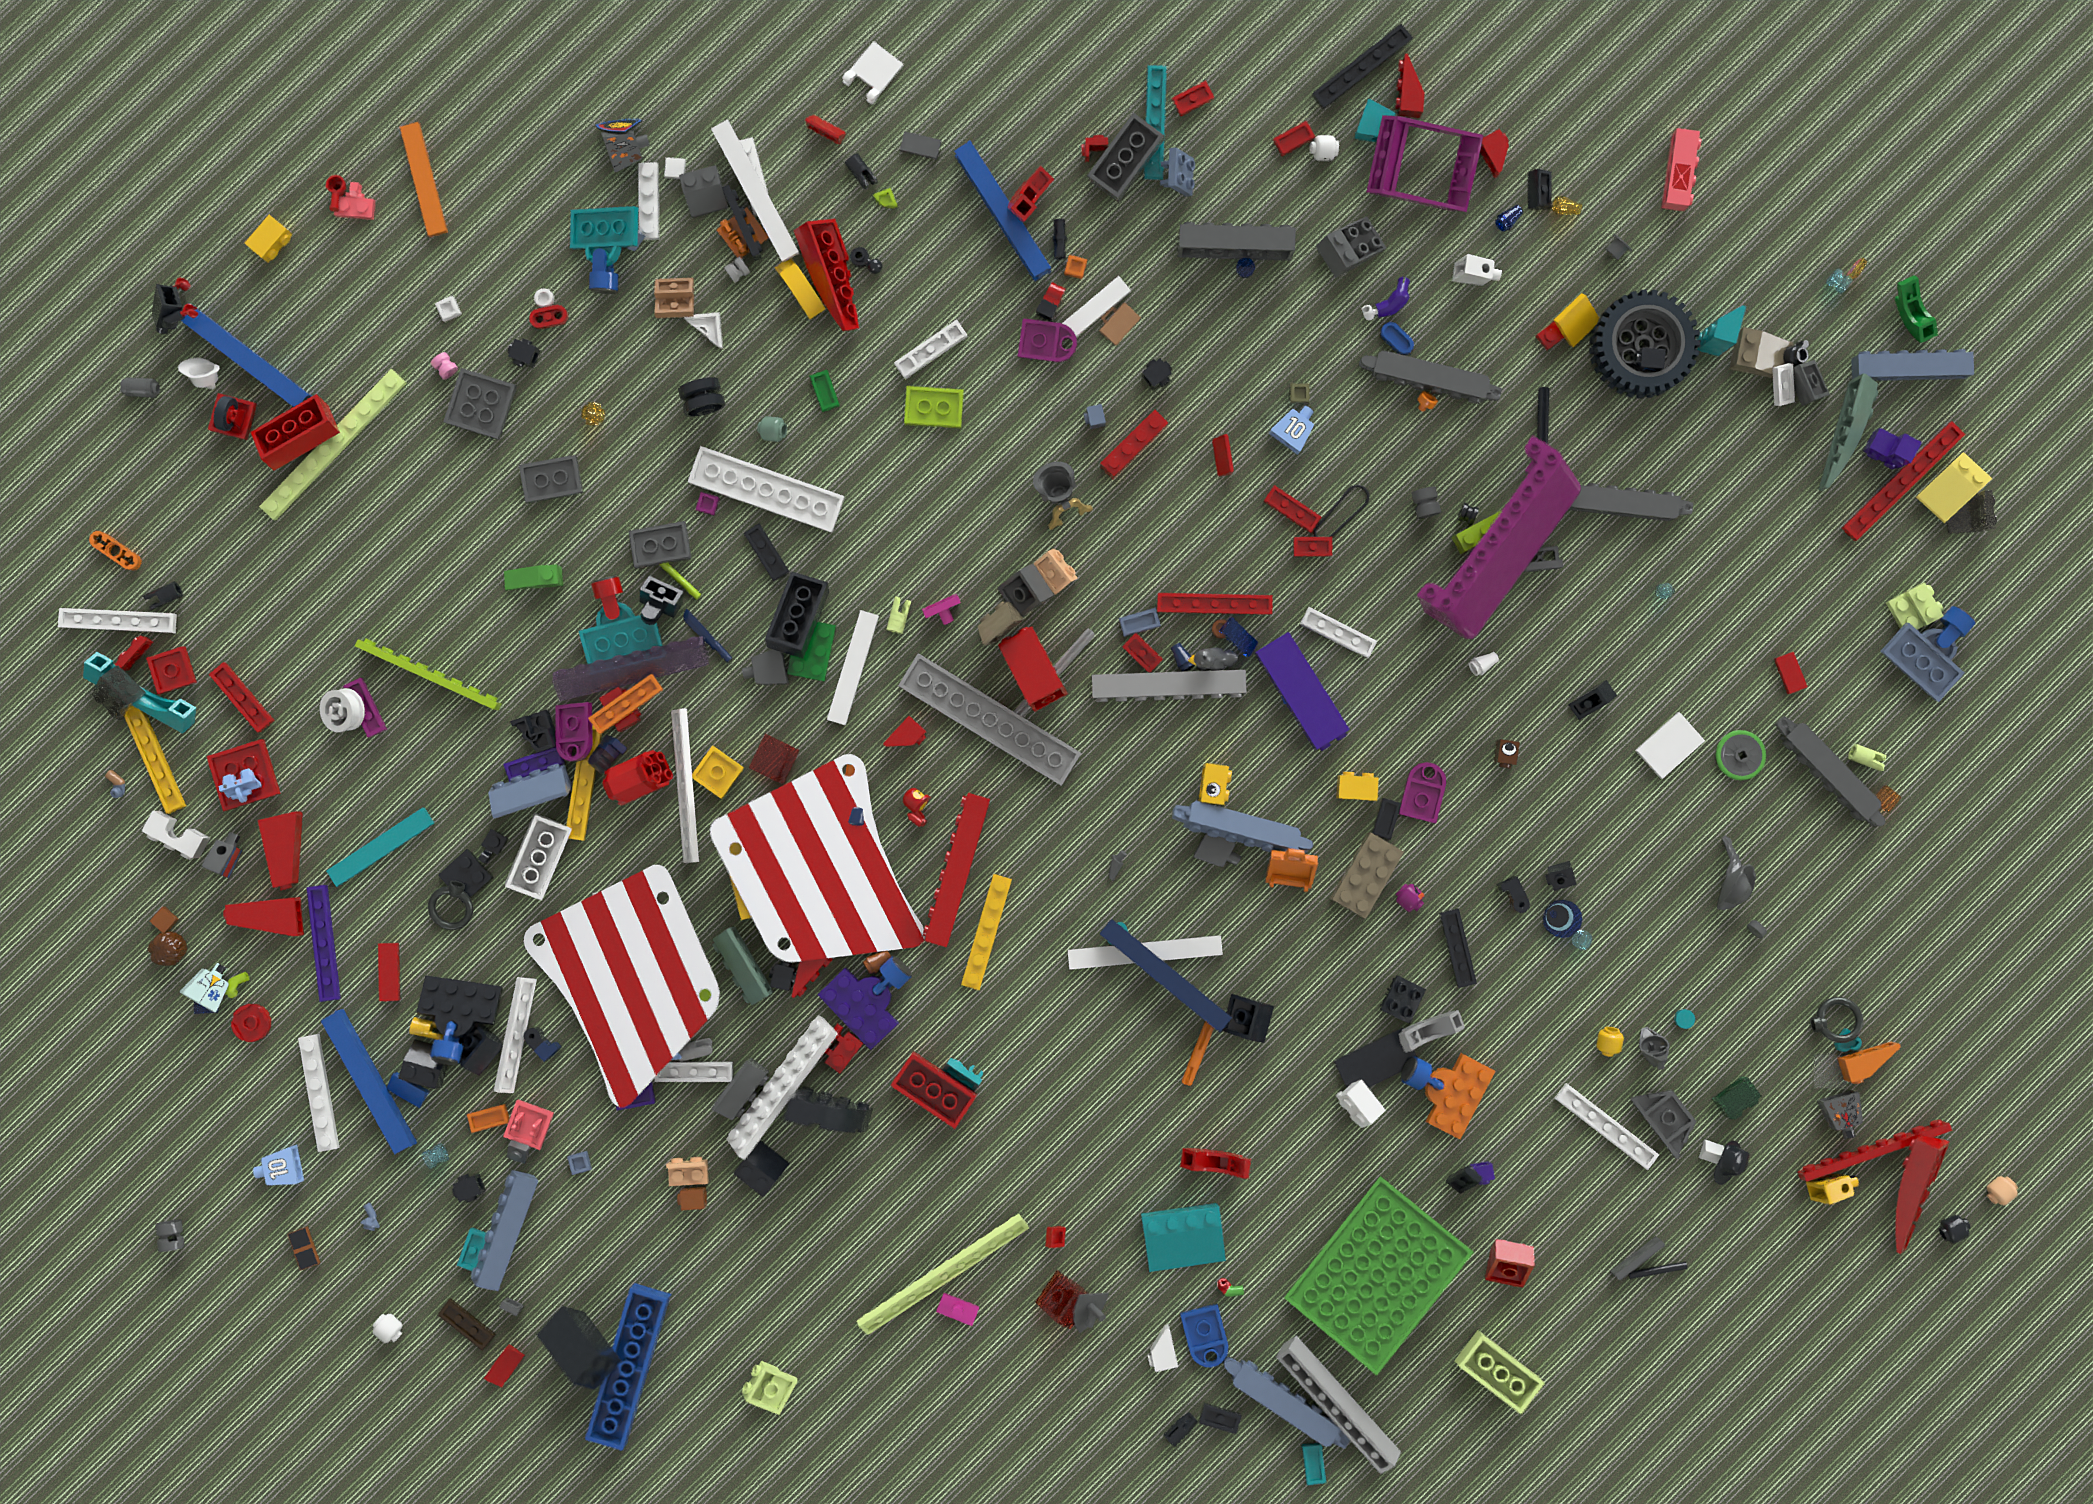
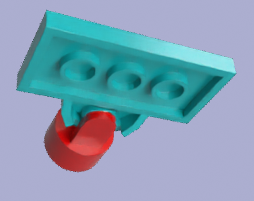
[578,575,664,668]

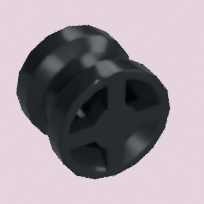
[1457,502,1479,526]

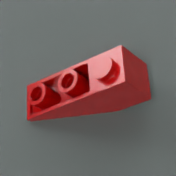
[1395,54,1425,118]
[791,958,833,998]

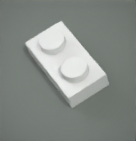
[1773,364,1795,406]

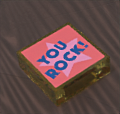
[1845,257,1868,281]

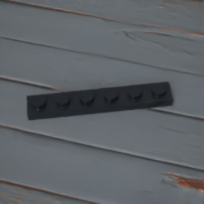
[1311,24,1413,110]

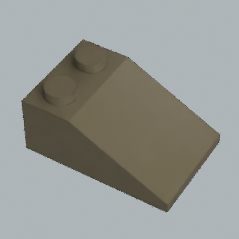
[1729,327,1793,378]
[978,601,1024,646]

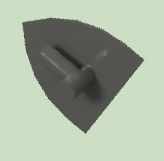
[1073,1293,1109,1333]

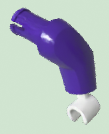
[1362,277,1410,320]

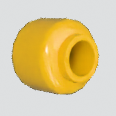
[1596,1026,1624,1057]

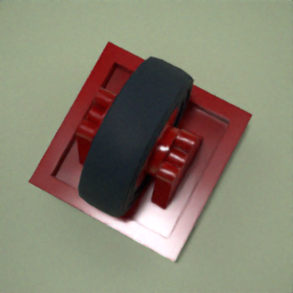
[208,393,257,440]

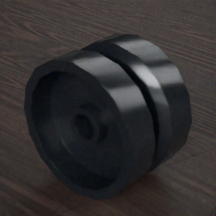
[678,377,726,417]

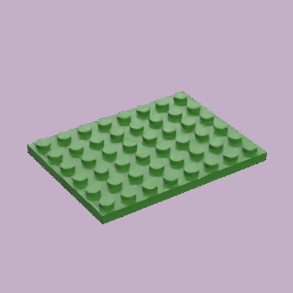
[1284,1176,1474,1375]

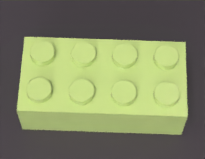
[1454,1330,1545,1414]

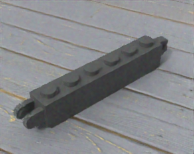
[1359,350,1502,404]
[1568,482,1693,521]
[1775,716,1885,827]

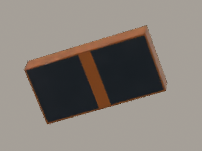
[287,1226,321,1271]

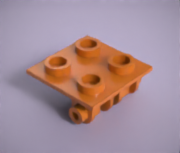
[716,207,769,258]

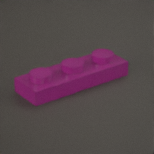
[343,678,387,738]

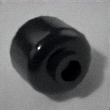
[1938,1215,1971,1244]

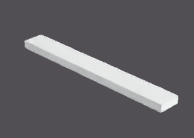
[711,119,800,262]
[671,708,699,863]
[1068,935,1223,969]

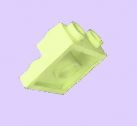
[1886,583,1944,630]
[742,1361,798,1415]

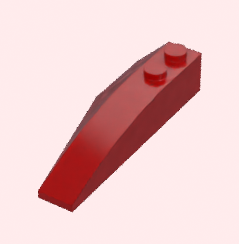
[793,219,859,331]
[1895,1135,1950,1254]

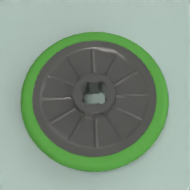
[1716,730,1766,780]

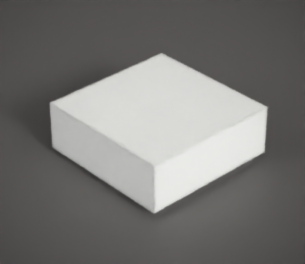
[665,158,686,179]
[435,296,461,322]

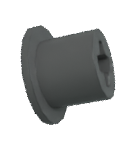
[1605,234,1632,260]

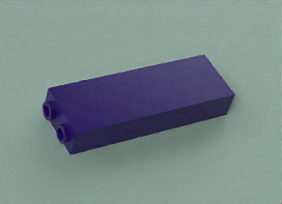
[1254,632,1350,751]

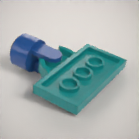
[570,206,639,294]

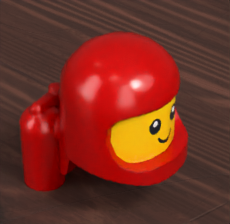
[903,788,931,827]

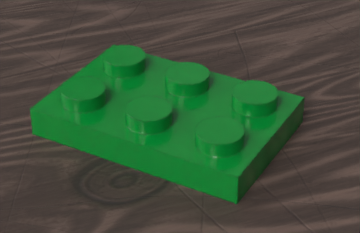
[787,622,836,682]

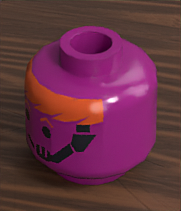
[1395,884,1424,912]

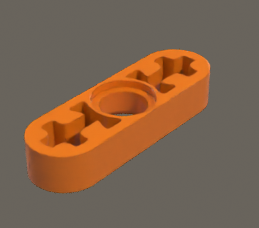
[89,531,142,571]

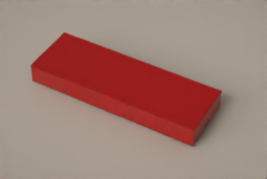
[1263,485,1322,533]
[378,943,400,1001]

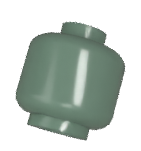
[757,416,787,442]

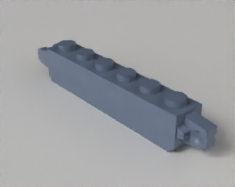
[1172,801,1314,854]
[1223,1357,1350,1449]

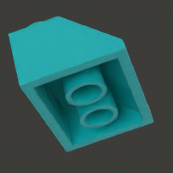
[1696,305,1746,356]

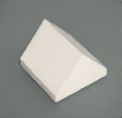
[1699,1140,1724,1164]

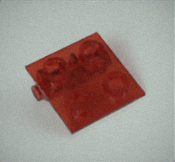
[749,734,800,784]

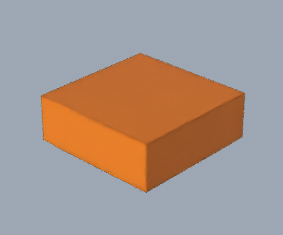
[1064,255,1087,279]

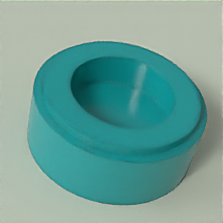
[1674,1009,1695,1029]

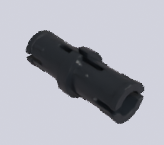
[1052,219,1067,260]

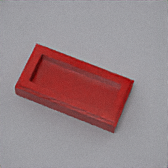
[1273,121,1315,157]
[1774,651,1808,694]

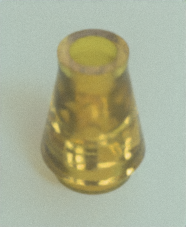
[1552,195,1582,215]

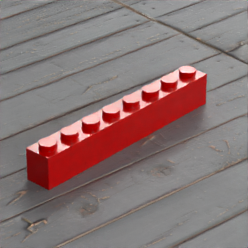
[922,793,991,947]

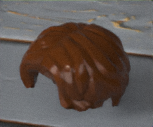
[147,931,187,966]

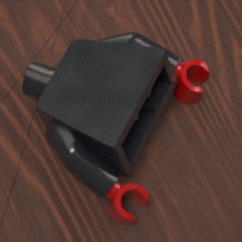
[152,277,198,334]

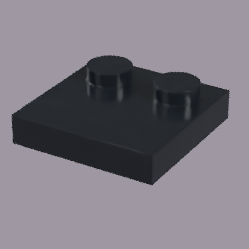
[438,849,494,903]

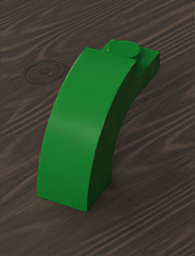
[1895,275,1938,343]

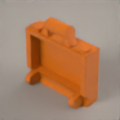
[1265,848,1318,892]

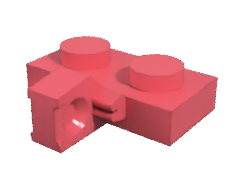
[334,182,375,220]

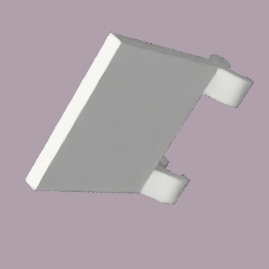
[843,42,903,104]

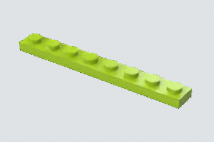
[355,638,502,711]

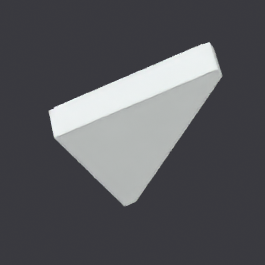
[684,312,723,349]

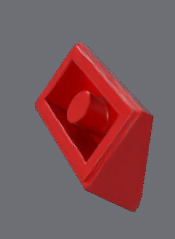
[805,115,846,145]
[1212,434,1234,476]
[484,1344,525,1387]

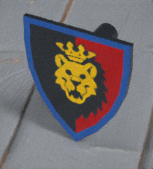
[595,119,643,133]

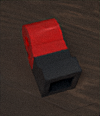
[1036,282,1066,322]

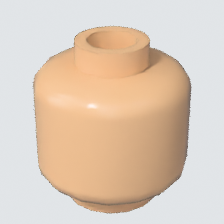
[1987,1176,2018,1205]

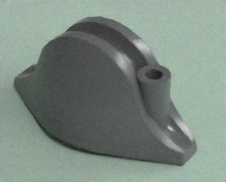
[1639,1027,1669,1070]

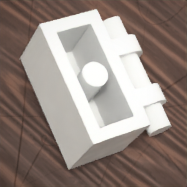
[1335,1080,1385,1128]

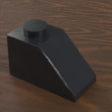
[1568,680,1617,720]

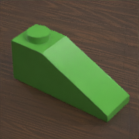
[504,564,563,590]

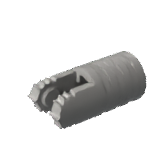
[678,1038,713,1062]

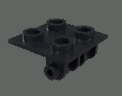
[1380,975,1426,1024]

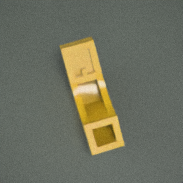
[775,259,825,319]

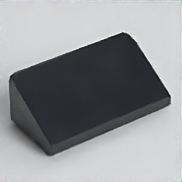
[1528,169,1552,210]

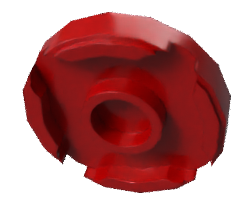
[231,1004,271,1042]

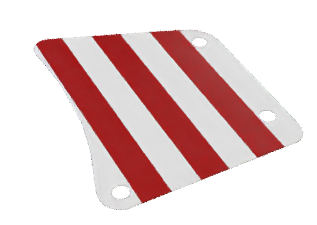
[710,754,925,962]
[524,865,719,1107]

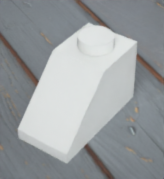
[1148,1324,1178,1372]

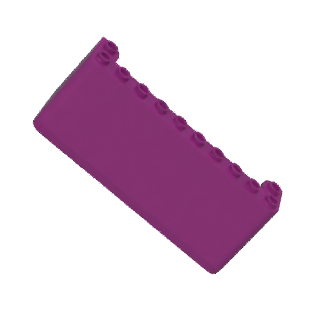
[1417,436,1581,639]

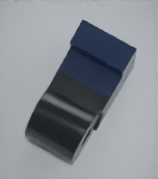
[588,734,627,774]
[523,1027,562,1062]

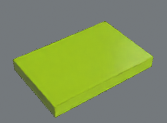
[904,386,964,429]

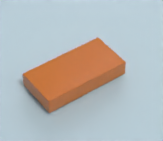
[467,1104,509,1133]

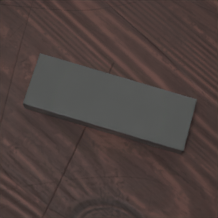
[1610,1236,1665,1280]

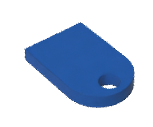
[1180,1303,1228,1367]

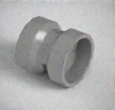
[724,257,750,283]

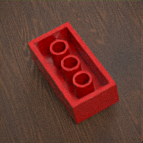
[250,394,340,471]
[890,1051,977,1129]

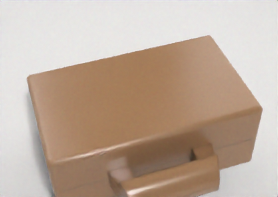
[1099,303,1141,346]

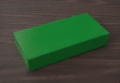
[809,370,840,413]

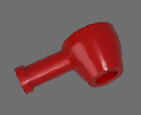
[326,175,346,212]

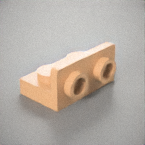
[1034,549,1077,595]
[666,1157,709,1186]

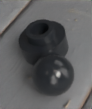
[850,247,883,274]

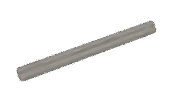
[1014,628,1095,717]

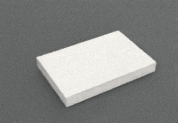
[1635,712,1705,779]

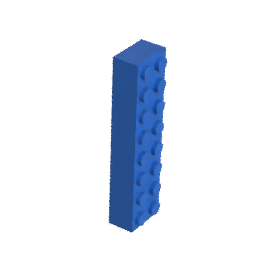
[585,1283,671,1450]

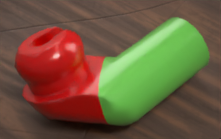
[1217,1278,1244,1297]

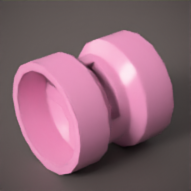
[431,352,458,379]

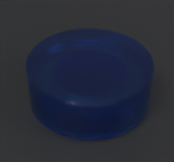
[1236,258,1255,278]

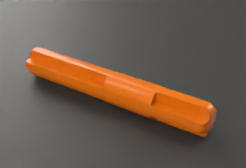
[1182,1021,1214,1086]

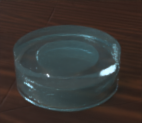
[1572,930,1592,950]

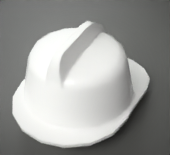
[178,358,220,389]

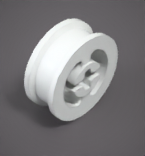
[320,688,365,732]

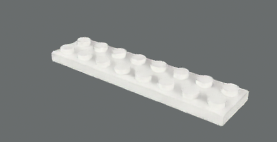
[688,446,845,533]
[727,1015,838,1160]

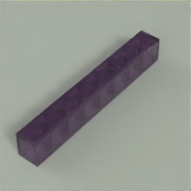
[552,636,709,701]

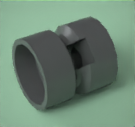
[1411,486,1442,519]
[155,1219,185,1252]

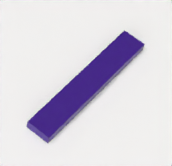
[306,885,341,1002]

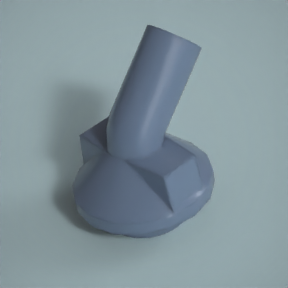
[361,1203,380,1231]

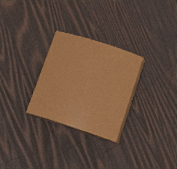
[654,278,694,318]

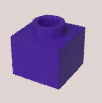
[1470,1161,1495,1185]

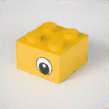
[1199,763,1232,805]

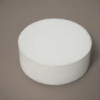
[534,288,555,308]

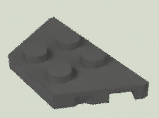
[1630,1090,1696,1159]

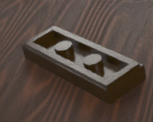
[437,1298,496,1351]

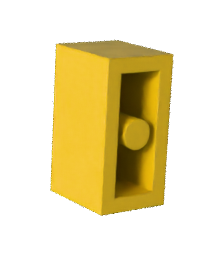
[244,215,293,263]
[1336,772,1379,801]

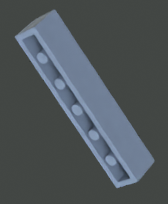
[1851,349,1974,381]
[471,1170,538,1291]

